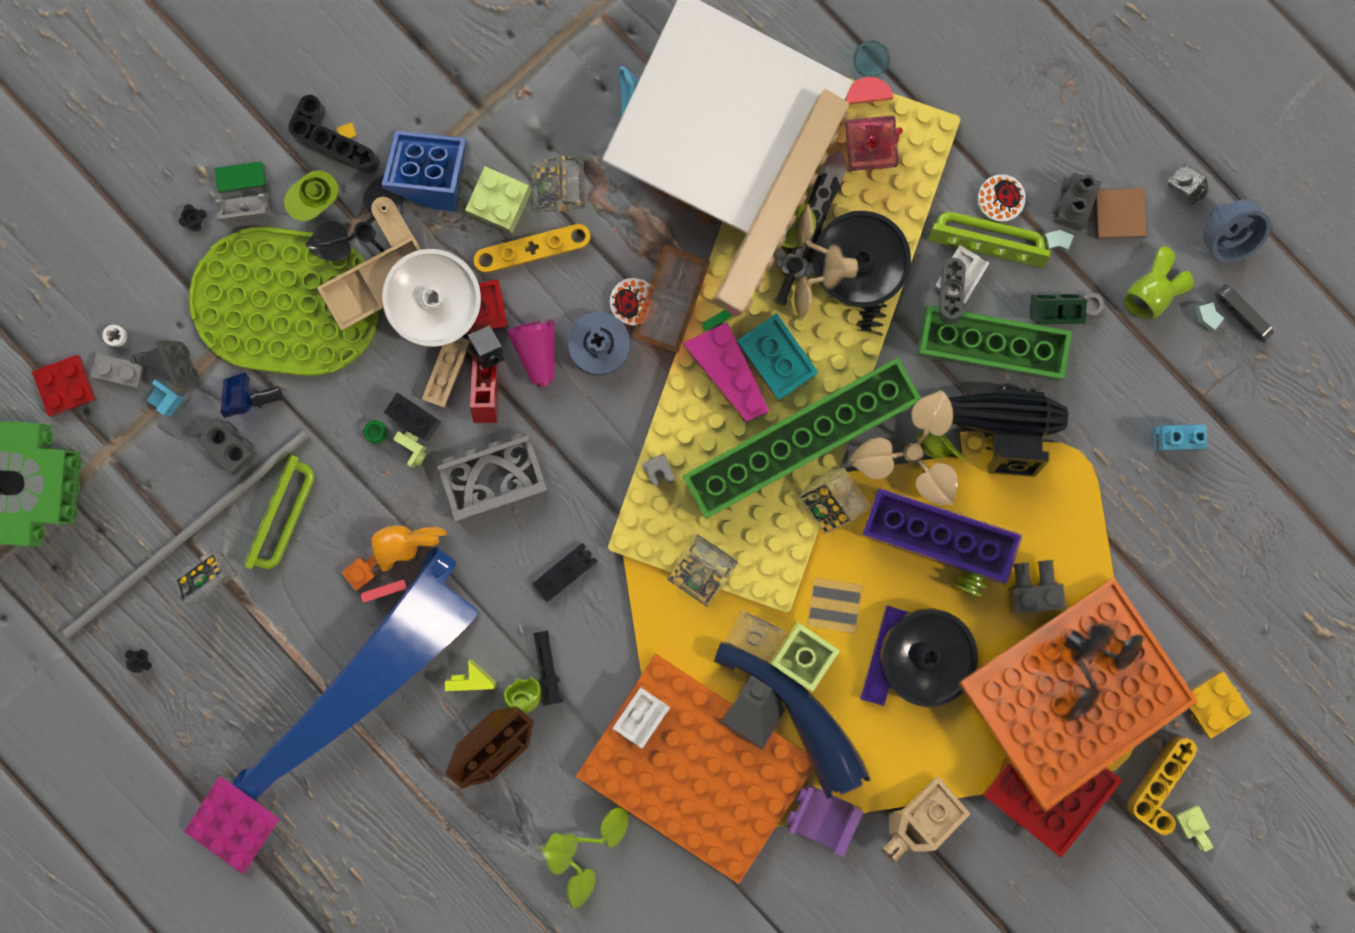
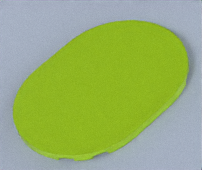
[189,227,381,376]

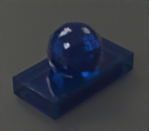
[220,373,253,418]

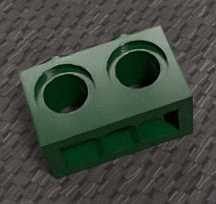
[1029,294,1087,325]

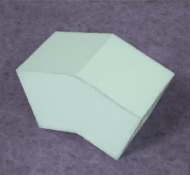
[1043,230,1074,252]
[1194,302,1224,332]

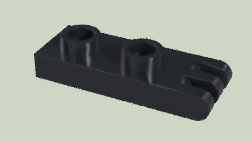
[532,543,598,602]

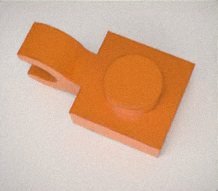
[341,555,379,591]

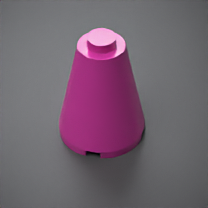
[507,319,555,387]

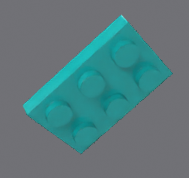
[737,313,819,401]

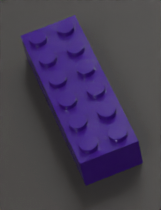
[863,488,1022,585]

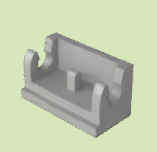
[216,193,272,224]
[641,454,675,486]

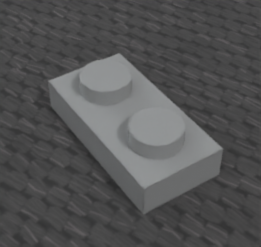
[90,353,145,388]

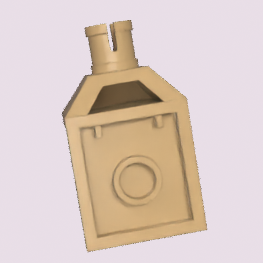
[881,777,970,863]

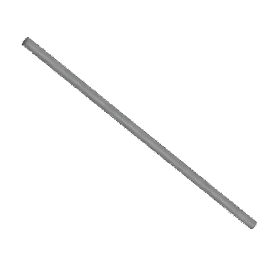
[63,430,310,638]

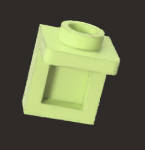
[393,431,427,468]

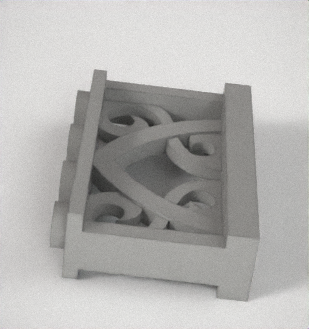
[437,433,549,521]

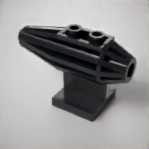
[948,387,1069,477]

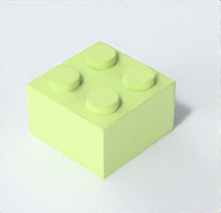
[465,166,531,234]
[770,622,840,692]

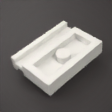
[934,245,989,305]
[613,687,670,748]

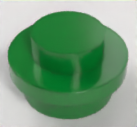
[363,420,388,444]

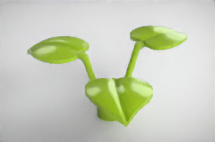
[540,806,629,909]

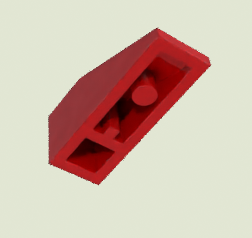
[470,354,498,423]

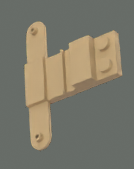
[317,197,421,331]

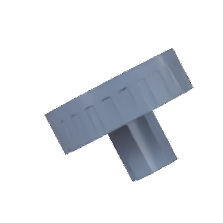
[1203,200,1271,263]
[568,312,631,376]

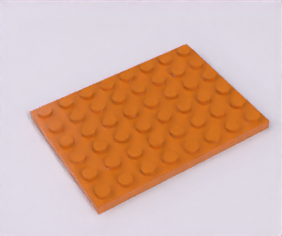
[958,578,1198,811]
[575,653,813,884]

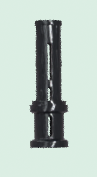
[533,631,564,706]

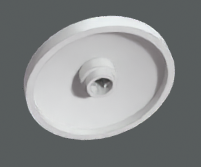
[382,249,481,347]

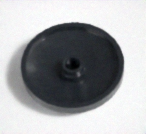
[813,211,911,309]
[880,608,978,707]

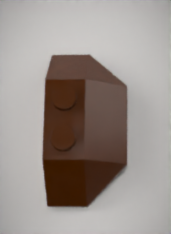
[445,706,534,789]

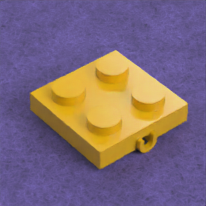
[1188,671,1251,739]

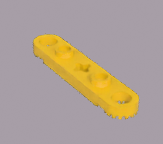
[474,224,591,273]

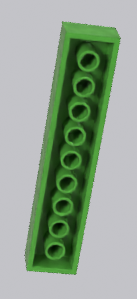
[682,357,921,519]

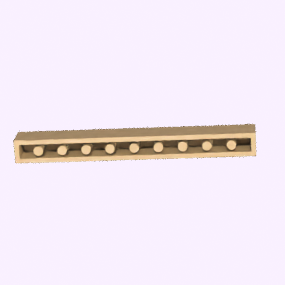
[711,89,850,317]

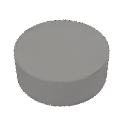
[1082,293,1104,317]

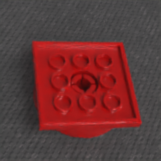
[982,757,1122,858]

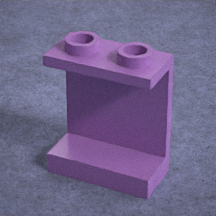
[786,784,863,857]

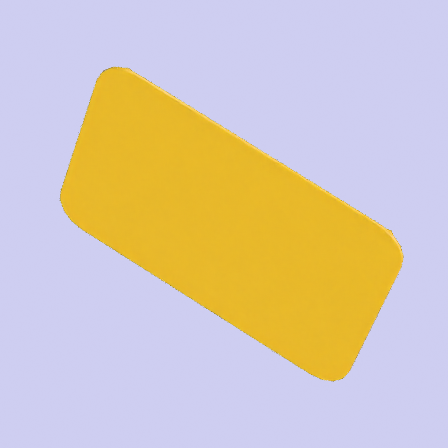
[623,442,1133,827]

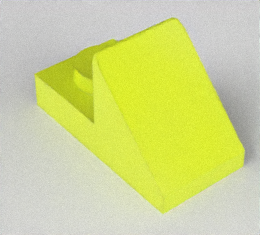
[445,659,497,691]

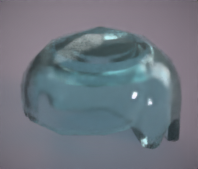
[853,41,890,77]

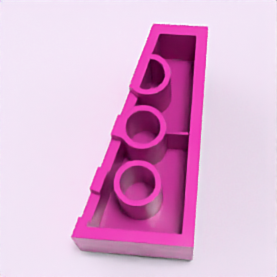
[683,322,769,423]

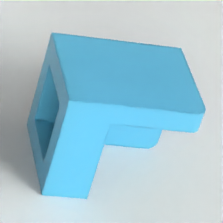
[147,379,185,417]

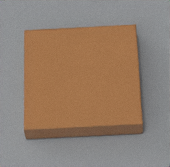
[1095,188,1147,239]

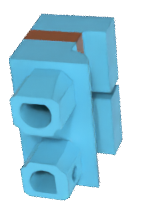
[1152,424,1207,451]

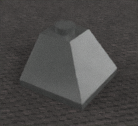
[721,675,785,750]

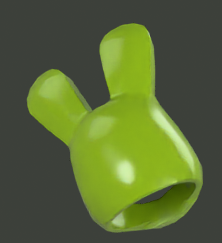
[1124,246,1194,320]

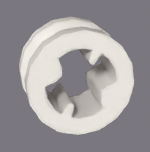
[103,325,127,347]

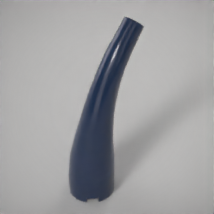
[713,642,871,799]

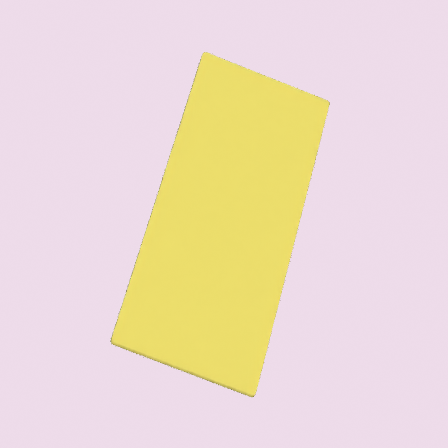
[608,77,960,612]

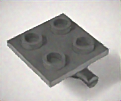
[130,340,201,388]

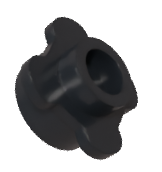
[179,204,207,232]
[125,649,152,673]

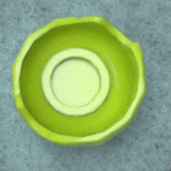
[504,677,541,713]

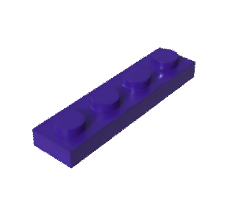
[860,605,909,706]

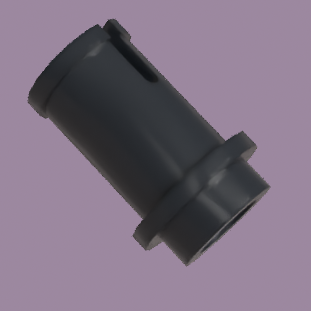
[250,385,283,408]

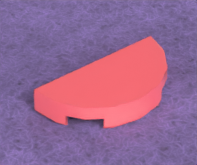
[846,77,894,105]
[361,579,408,603]

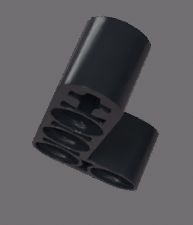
[288,94,379,173]

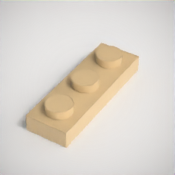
[422,337,470,408]

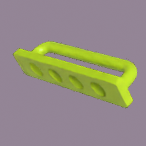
[928,212,1051,268]
[243,454,315,570]

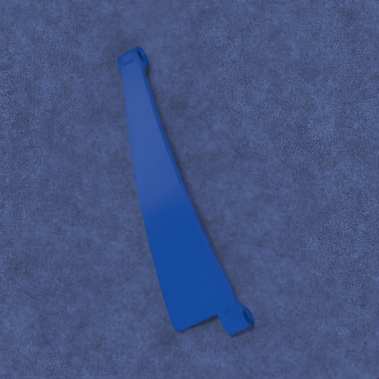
[233,547,478,800]

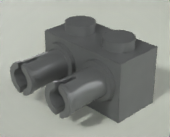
[1052,172,1101,231]
[1008,560,1066,614]

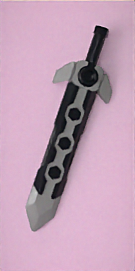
[773,151,846,306]

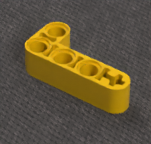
[1127,735,1197,835]

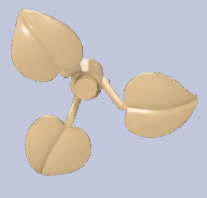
[794,204,858,320]
[850,391,958,505]

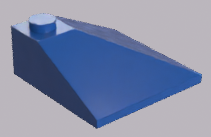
[382,130,466,212]

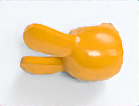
[371,525,447,572]

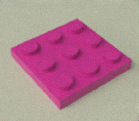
[184,777,280,874]

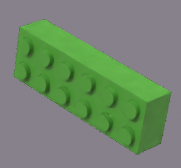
[916,305,1072,382]

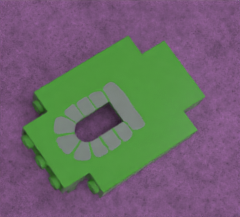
[0,421,82,546]

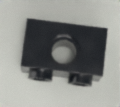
[384,393,442,441]

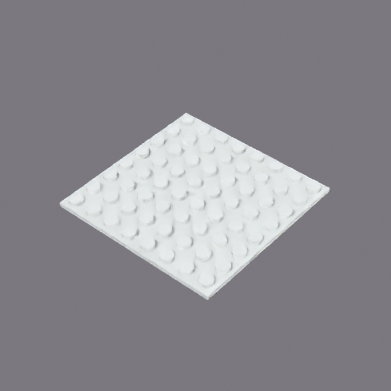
[602,0,853,249]

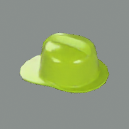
[284,170,338,221]
[916,429,966,462]

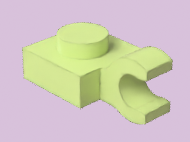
[1175,805,1213,852]

